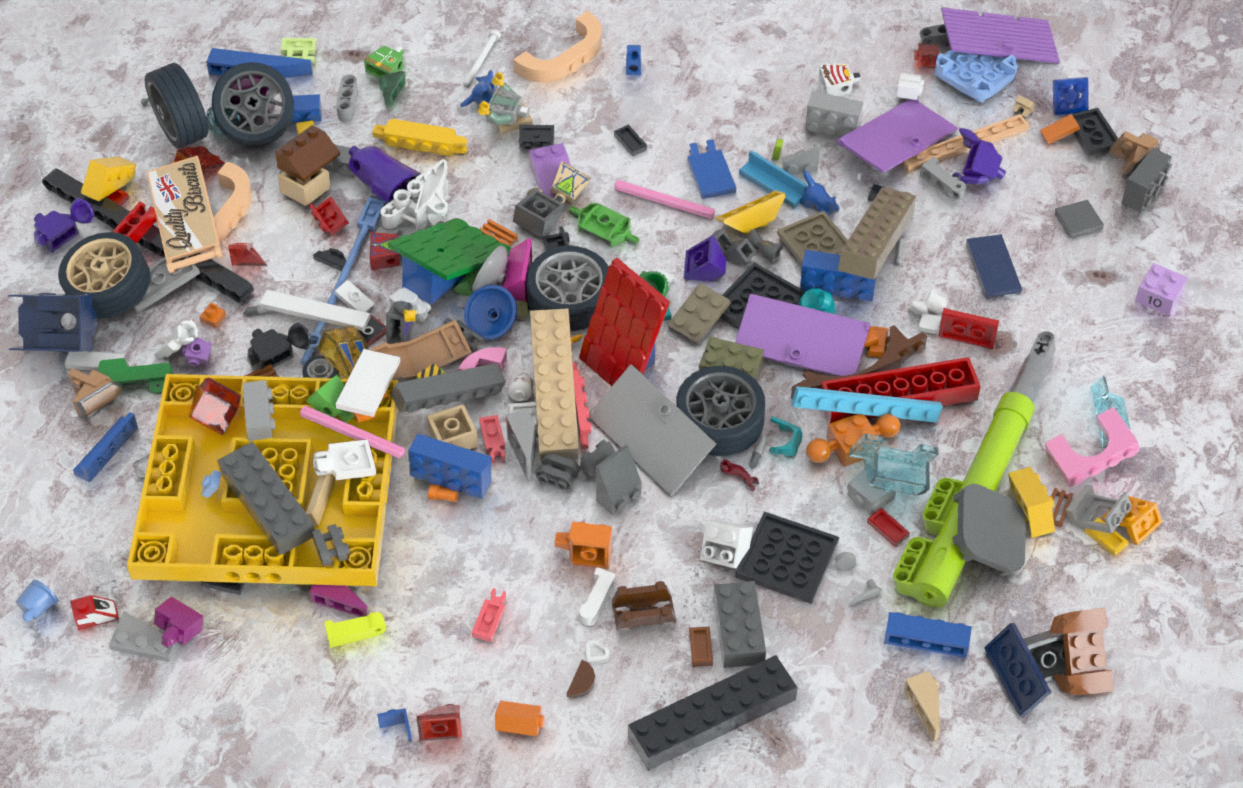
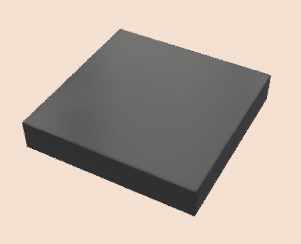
[1055,200,1104,238]

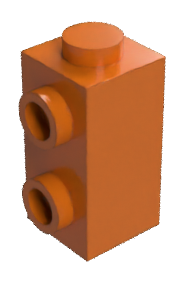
[495,700,545,736]

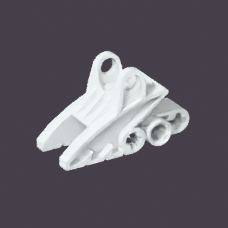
[381,159,449,231]

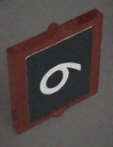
[344,314,386,349]

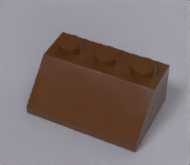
[275,125,340,182]

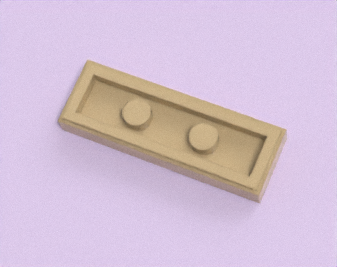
[306,474,335,527]

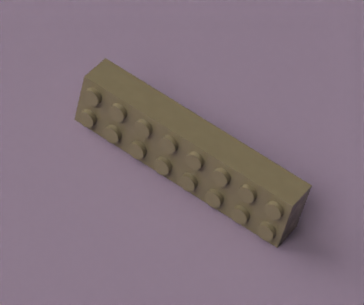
[838,187,916,280]

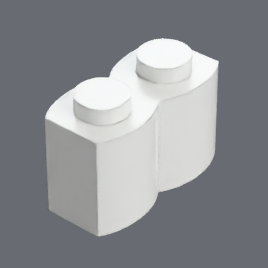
[897,72,924,100]

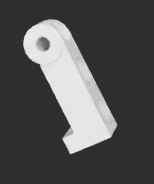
[579,567,616,626]

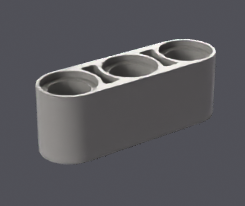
[336,75,358,122]

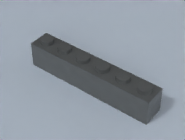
[391,363,506,413]

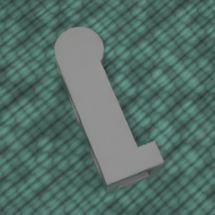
[919,157,966,201]

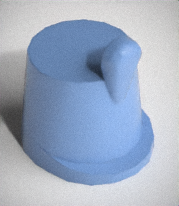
[16,579,59,622]

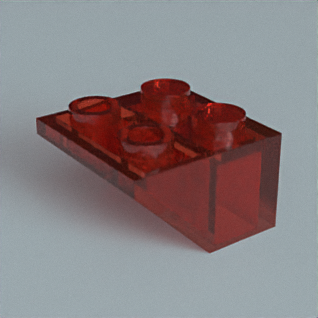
[189,377,241,435]

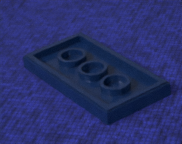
[966,234,1022,297]
[984,623,1052,717]

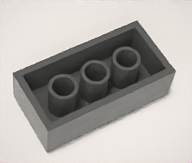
[713,581,766,668]

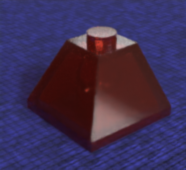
[416,704,462,741]

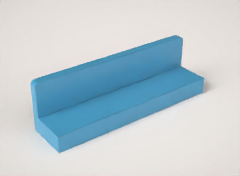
[739,150,807,208]

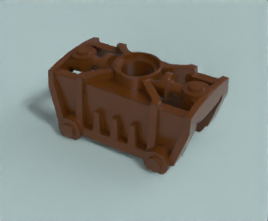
[612,581,676,631]

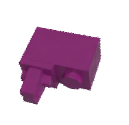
[154,596,203,648]

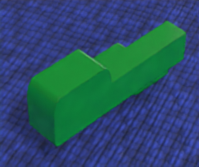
[98,358,173,394]

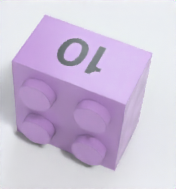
[1135,263,1188,315]

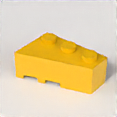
[81,156,137,201]
[1008,466,1055,538]

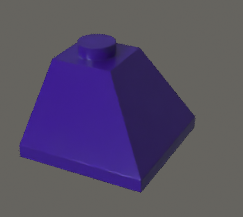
[684,235,726,282]

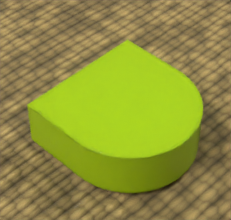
[772,138,784,160]

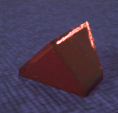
[228,243,268,266]

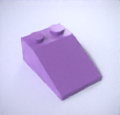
[529,143,571,199]

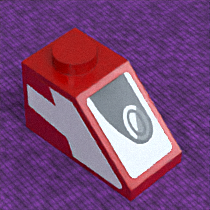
[70,595,119,631]

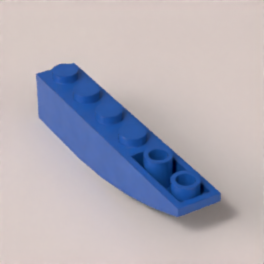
[206,48,313,78]

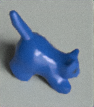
[460,70,498,107]
[801,170,840,216]

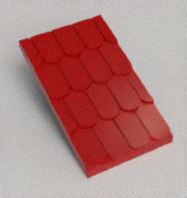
[579,258,670,387]

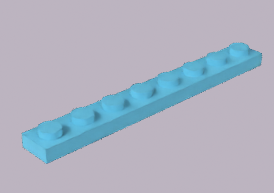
[792,386,943,423]

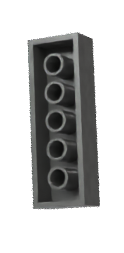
[217,441,314,555]

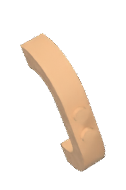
[514,11,602,83]
[213,161,252,242]

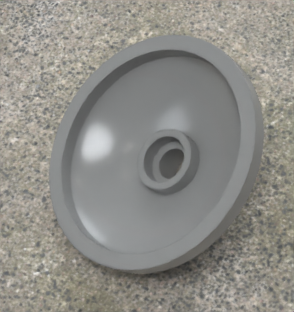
[472,245,507,293]

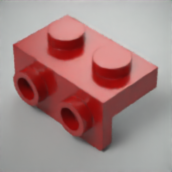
[309,196,349,236]

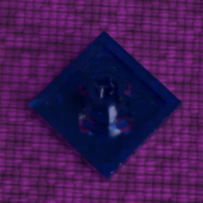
[1053,77,1089,115]

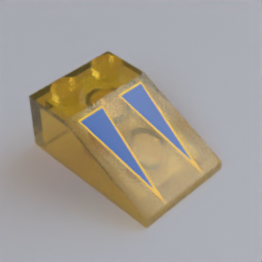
[317,326,369,379]

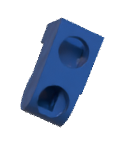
[626,45,642,75]

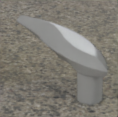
[848,579,882,606]

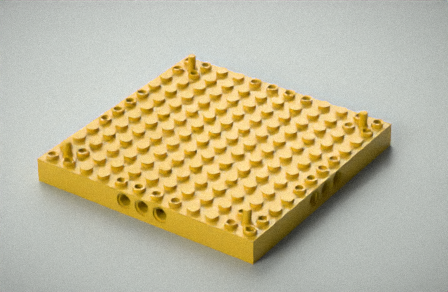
[127,374,398,586]

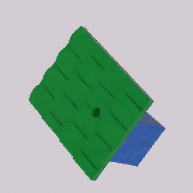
[388,218,512,305]

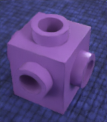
[182,338,212,367]

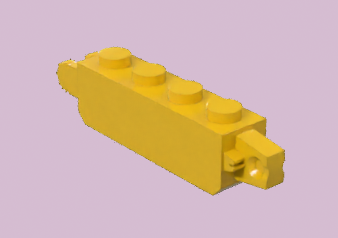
[372,119,468,156]

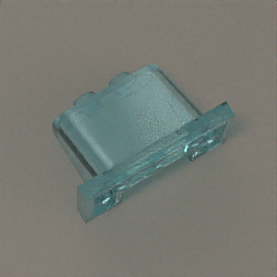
[849,434,938,496]

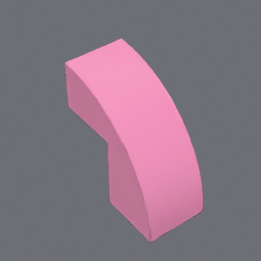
[458,347,507,372]

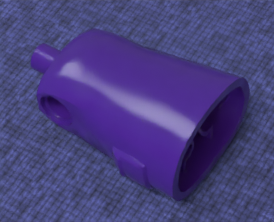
[348,146,421,204]

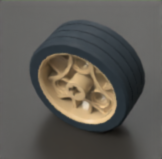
[58,232,151,319]

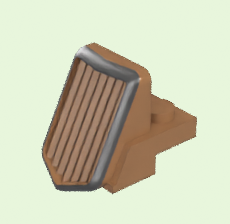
[1109,131,1160,176]
[68,368,122,417]

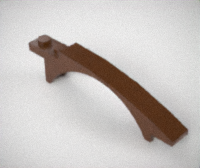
[791,325,927,399]

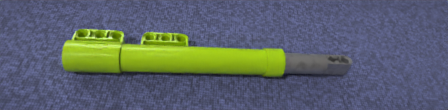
[893,331,1056,608]

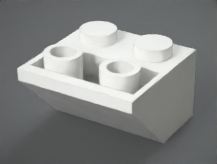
[700,519,753,568]

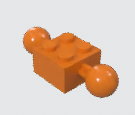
[806,414,901,467]

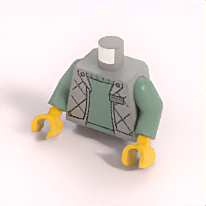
[478,72,530,126]

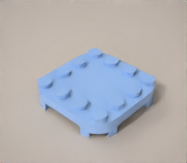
[934,50,1018,102]

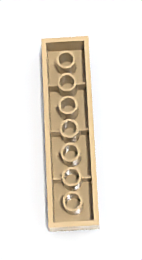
[530,309,579,460]

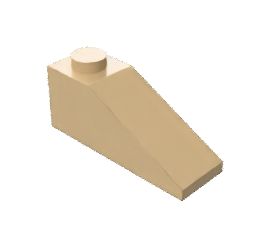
[904,671,940,741]

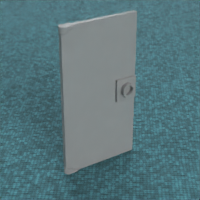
[589,364,716,496]

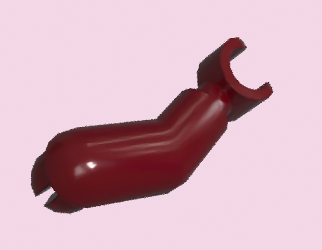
[720,459,759,491]

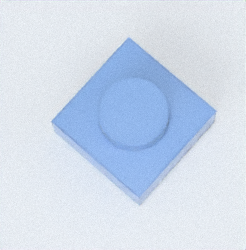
[201,470,221,498]

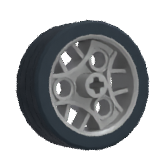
[526,246,609,331]

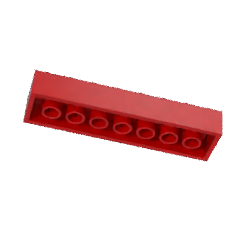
[821,357,981,424]

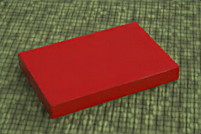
[938,308,999,349]

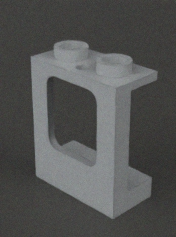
[1066,484,1131,534]

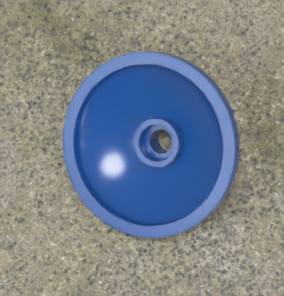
[464,285,517,340]

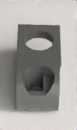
[919,24,949,47]

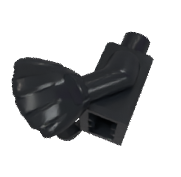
[247,322,311,369]

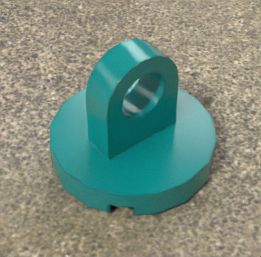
[799,288,835,314]

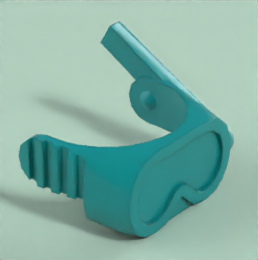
[769,416,803,457]

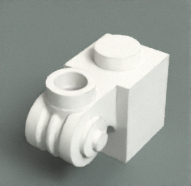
[389,287,431,322]

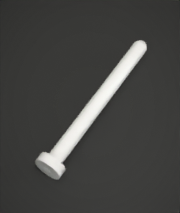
[463,30,501,86]

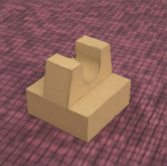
[1013,95,1036,118]

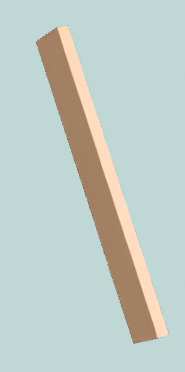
[901,114,1029,173]

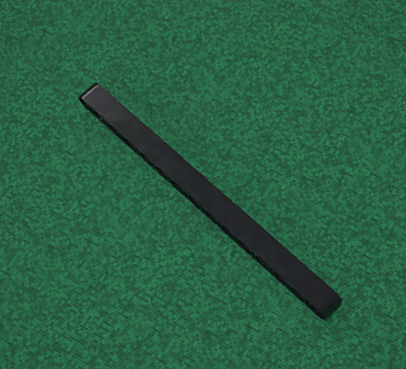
[42,168,254,303]

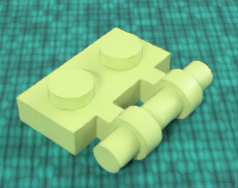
[281,38,317,63]

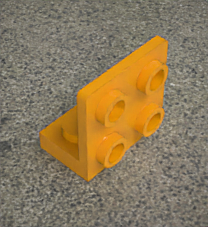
[1102,496,1162,545]

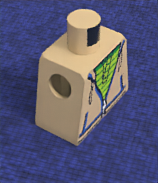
[550,161,591,204]

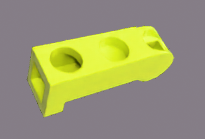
[324,612,387,648]

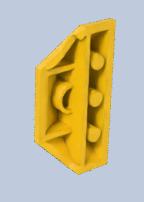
[715,190,785,234]

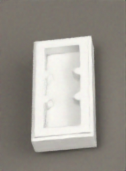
[334,280,375,312]

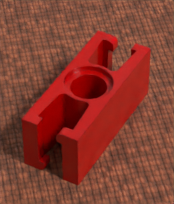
[112,201,157,244]

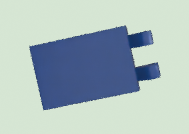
[687,139,736,199]

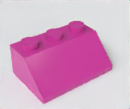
[501,238,533,302]

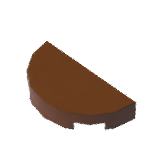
[567,660,595,698]

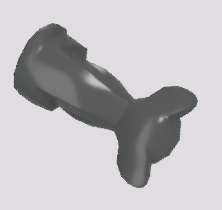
[749,229,784,263]

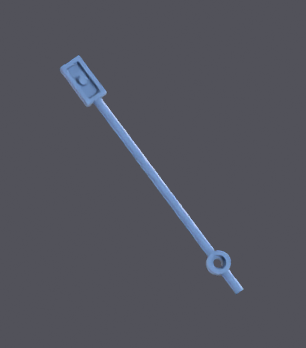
[300,197,386,366]

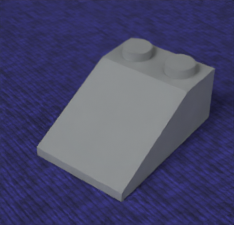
[506,408,538,482]

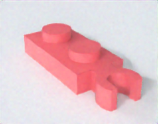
[479,415,505,463]
[472,588,506,642]

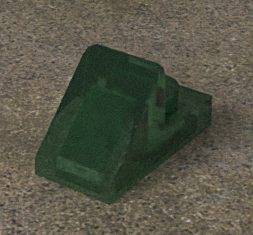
[379,71,406,106]

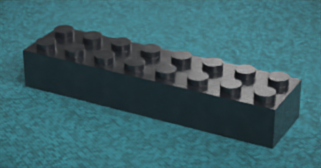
[628,655,798,771]

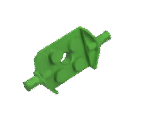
[569,203,640,247]

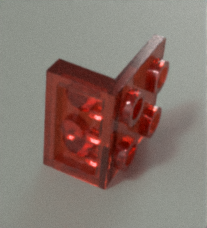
[173,146,225,175]

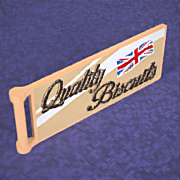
[147,156,223,273]

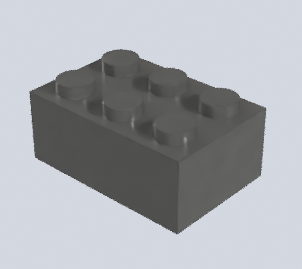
[1121,148,1172,213]

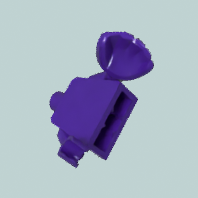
[952,128,1006,184]
[33,198,94,253]

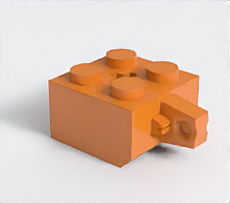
[555,522,612,569]

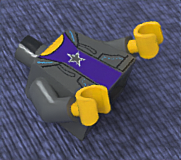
[386,301,417,344]

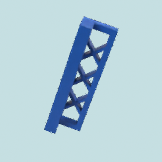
[73,412,138,482]

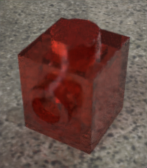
[914,43,939,68]

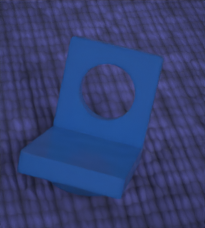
[377,708,412,741]

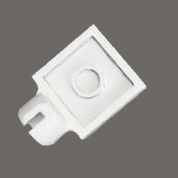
[154,320,198,360]
[313,440,376,480]

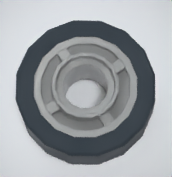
[302,356,340,378]

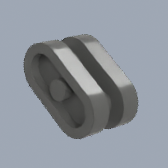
[535,453,581,490]
[311,524,350,567]

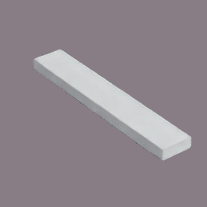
[259,290,371,331]

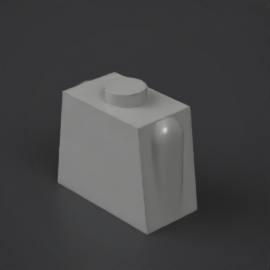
[847,464,897,514]

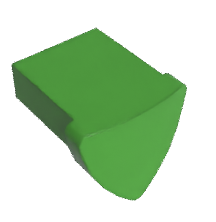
[454,269,479,296]

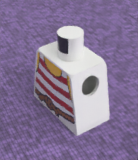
[819,64,861,96]

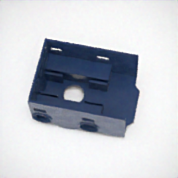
[8,293,97,352]

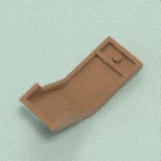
[370,320,472,382]

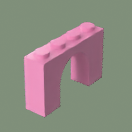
[1045,407,1139,487]

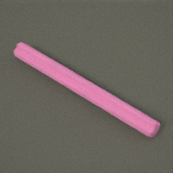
[614,180,715,219]
[300,406,405,458]

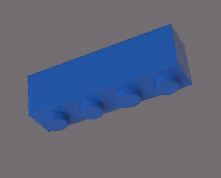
[884,612,972,658]

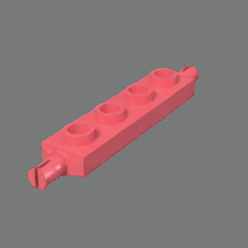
[572,363,591,450]

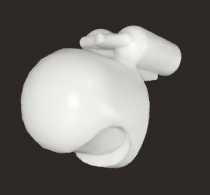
[909,288,948,316]

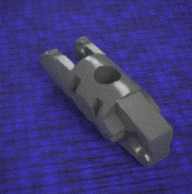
[443,317,486,352]

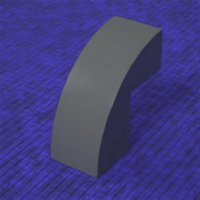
[711,229,757,264]

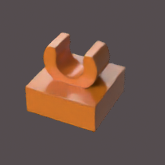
[199,302,226,328]

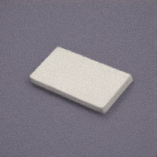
[336,349,400,417]

